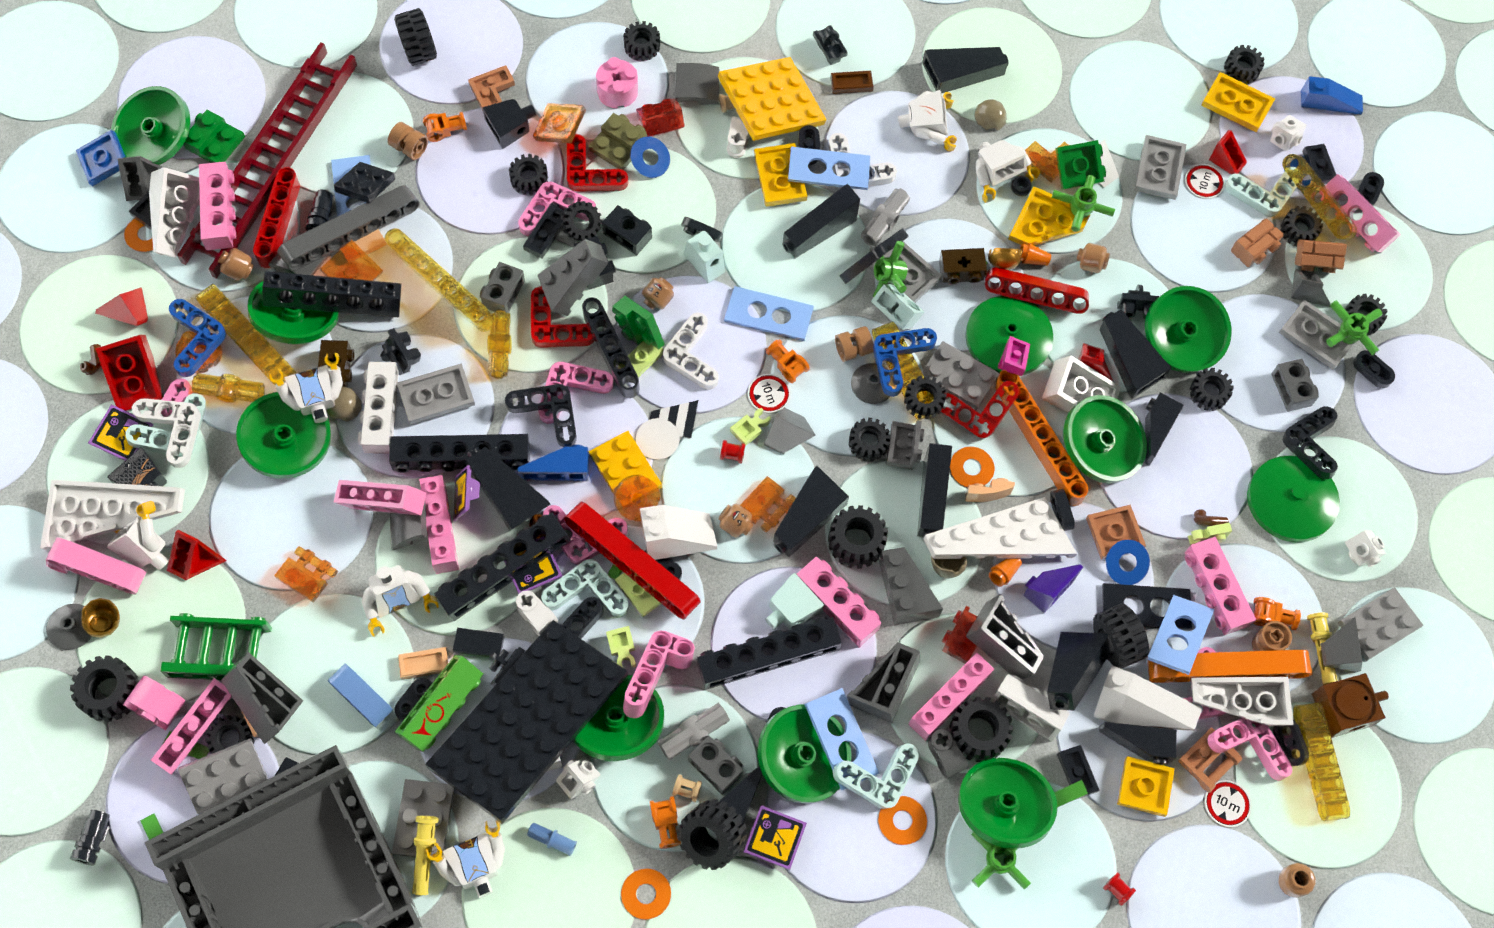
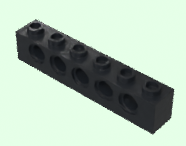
[262,271,402,318]
[389,434,530,473]
[434,513,571,621]
[697,617,842,690]

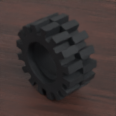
[623,21,660,61]
[1224,45,1265,84]
[509,154,548,195]
[561,201,602,241]
[1280,206,1323,247]
[1345,293,1388,336]
[1189,368,1234,411]
[904,375,946,419]
[848,417,890,462]
[205,715,255,754]

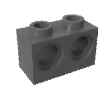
[480,261,525,316]
[1271,359,1319,412]
[688,736,743,795]

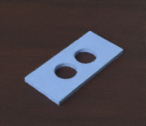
[788,147,870,190]
[331,155,371,217]
[724,286,814,341]
[1147,595,1214,675]
[804,688,879,790]

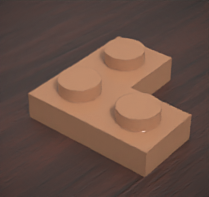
[468,65,515,111]

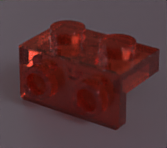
[636,99,685,137]
[941,606,978,664]

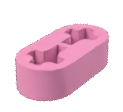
[161,378,193,417]

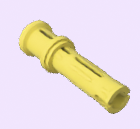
[1307,612,1338,685]
[412,816,439,895]

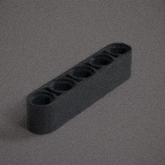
[582,297,640,398]

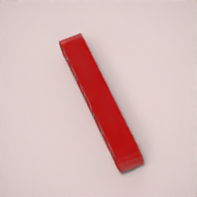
[564,502,701,620]

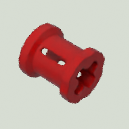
[720,440,746,464]
[1102,872,1136,906]

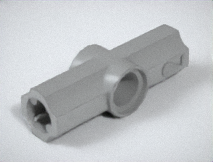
[861,188,910,246]
[658,702,730,760]

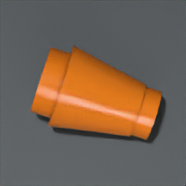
[1020,243,1051,266]
[989,558,1022,587]

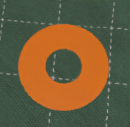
[124,219,153,252]
[950,447,995,487]
[878,796,927,845]
[621,868,671,919]

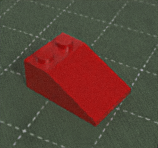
[95,335,163,411]

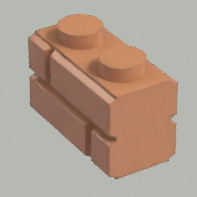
[1231,218,1284,267]
[1295,240,1347,273]

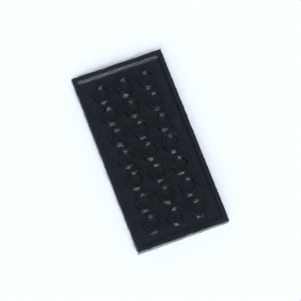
[425,620,628,824]

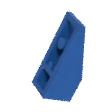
[1301,76,1363,115]
[518,444,589,481]

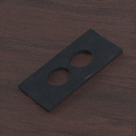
[1102,583,1192,630]

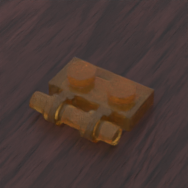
[740,476,796,533]
[274,546,338,603]

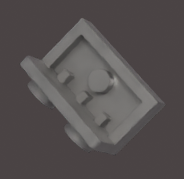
[886,420,924,470]

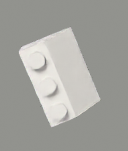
[991,674,1070,742]

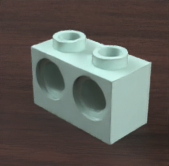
[871,284,925,330]

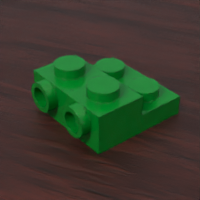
[183,109,245,163]
[1055,140,1106,190]
[612,296,665,350]

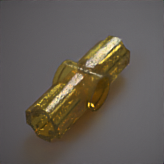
[487,311,512,379]
[192,373,265,403]

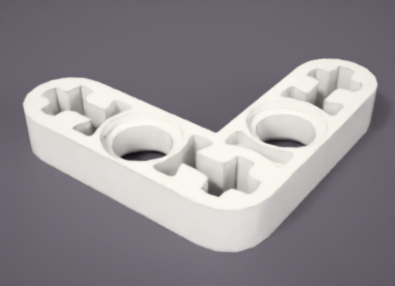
[828,133,897,188]
[663,312,719,390]
[132,399,201,468]

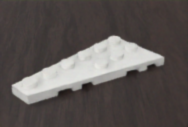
[40,480,185,550]
[923,497,1077,559]

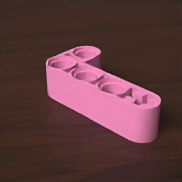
[46,538,146,595]
[623,630,695,718]

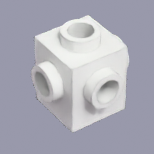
[1270,115,1307,151]
[1345,530,1386,567]
[555,757,601,799]

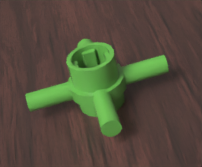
[1051,175,1115,232]
[873,241,907,297]
[1326,300,1382,356]
[971,832,1031,890]

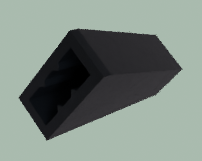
[922,47,1009,93]
[782,183,860,258]
[1099,309,1171,399]
[917,443,952,538]
[464,447,551,531]
[773,466,849,557]
[1047,632,1111,711]

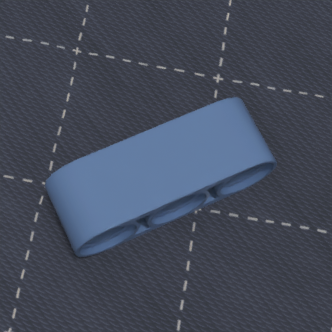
[327,663,393,728]

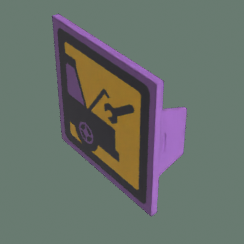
[88,404,154,461]
[453,465,480,521]
[504,536,562,594]
[744,806,807,870]

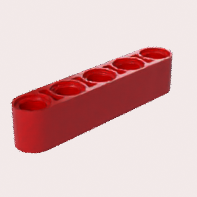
[253,167,300,268]
[985,267,1089,314]

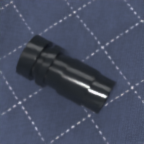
[305,189,333,231]
[70,810,110,866]

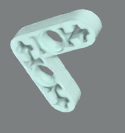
[1225,167,1303,217]
[126,393,206,457]
[541,559,629,617]
[833,743,919,809]

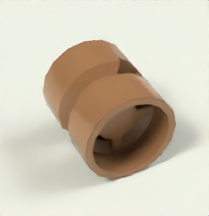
[387,122,428,160]
[835,326,874,362]
[1252,621,1292,651]

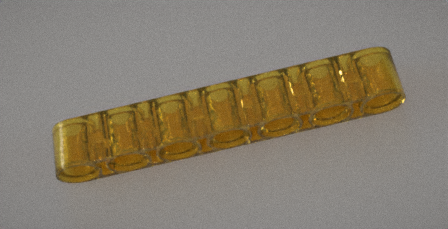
[385,228,495,332]
[194,283,297,386]

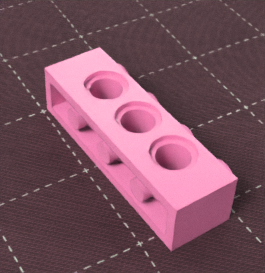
[199,162,236,250]
[1319,174,1401,252]
[419,475,459,574]
[334,480,427,515]
[1185,537,1256,636]
[796,556,881,648]
[908,653,994,741]
[151,678,232,775]

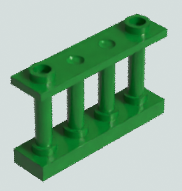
[160,613,272,680]

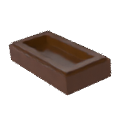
[830,70,874,94]

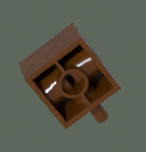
[1311,673,1389,738]

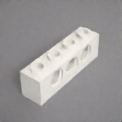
[358,362,399,454]

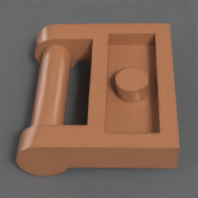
[1178,727,1242,793]

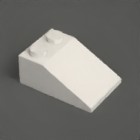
[1042,355,1121,413]
[640,505,718,560]

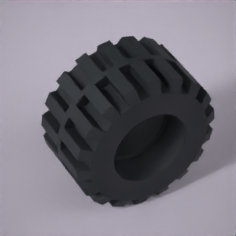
[394,8,437,66]
[828,505,888,569]
[1093,603,1149,669]
[70,655,139,722]
[949,696,1013,762]
[678,799,747,870]

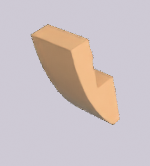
[965,478,1015,502]

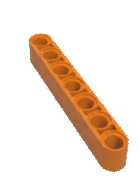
[995,369,1088,506]
[1146,650,1312,683]

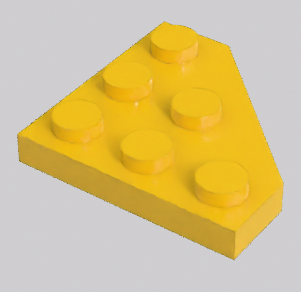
[1008,186,1091,246]

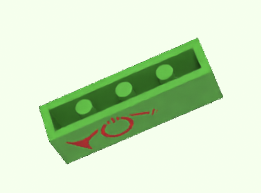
[395,655,484,752]

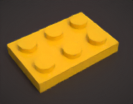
[1201,72,1275,133]
[754,143,808,207]
[589,431,662,509]

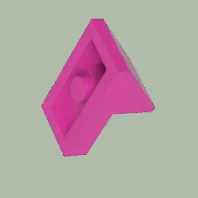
[998,336,1030,376]

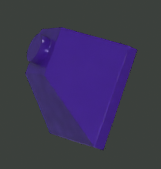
[1023,564,1083,614]

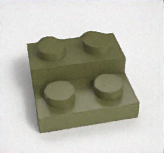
[589,113,647,170]

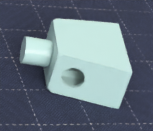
[684,231,725,283]
[765,572,824,630]

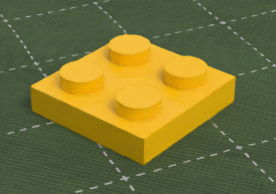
[1117,756,1175,817]

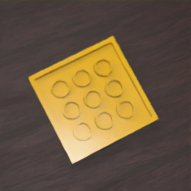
[717,57,827,141]

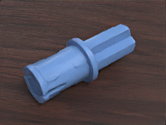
[527,823,577,856]

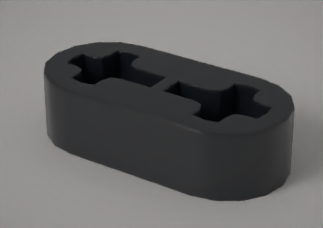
[1050,489,1075,531]

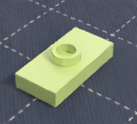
[618,341,664,378]
[615,573,661,617]

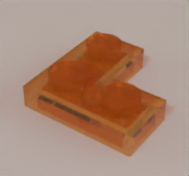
[1025,141,1069,183]

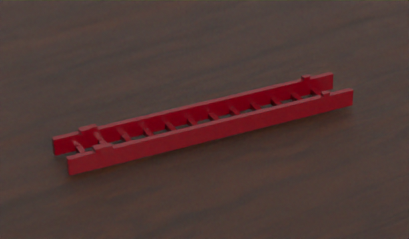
[177,42,357,279]

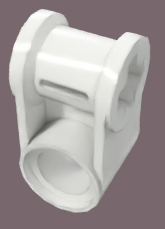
[727,116,750,158]
[516,590,558,636]

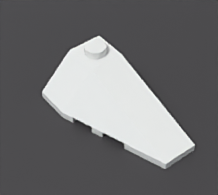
[149,167,200,258]
[1094,665,1202,731]
[1191,677,1293,726]

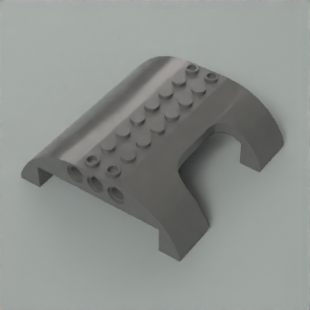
[144,745,422,928]

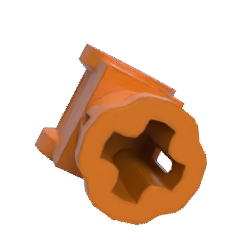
[422,112,467,142]
[766,339,810,383]
[1253,597,1301,631]
[649,796,681,849]

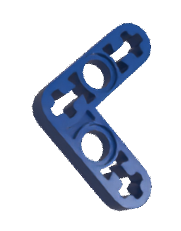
[169,299,226,377]
[873,328,937,397]

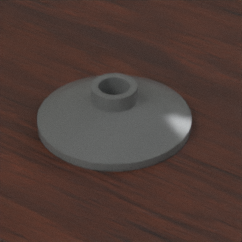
[851,363,895,404]
[46,604,92,650]

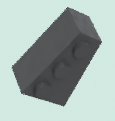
[537,239,608,316]
[879,547,943,625]
[966,594,1044,680]
[847,642,920,723]
[221,652,303,744]

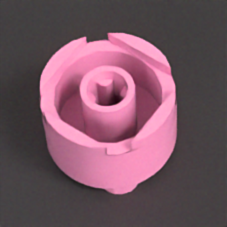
[596,57,638,108]
[123,676,186,731]

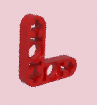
[567,134,629,192]
[531,286,595,348]
[941,381,1020,438]

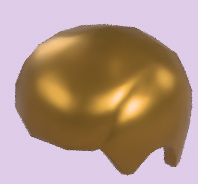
[988,248,1022,270]
[82,598,120,638]

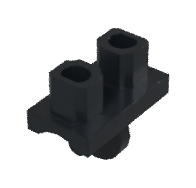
[813,25,848,65]
[1117,284,1159,319]
[380,328,421,373]
[489,646,525,686]

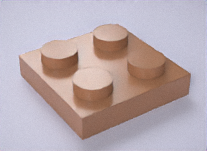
[1086,504,1146,560]

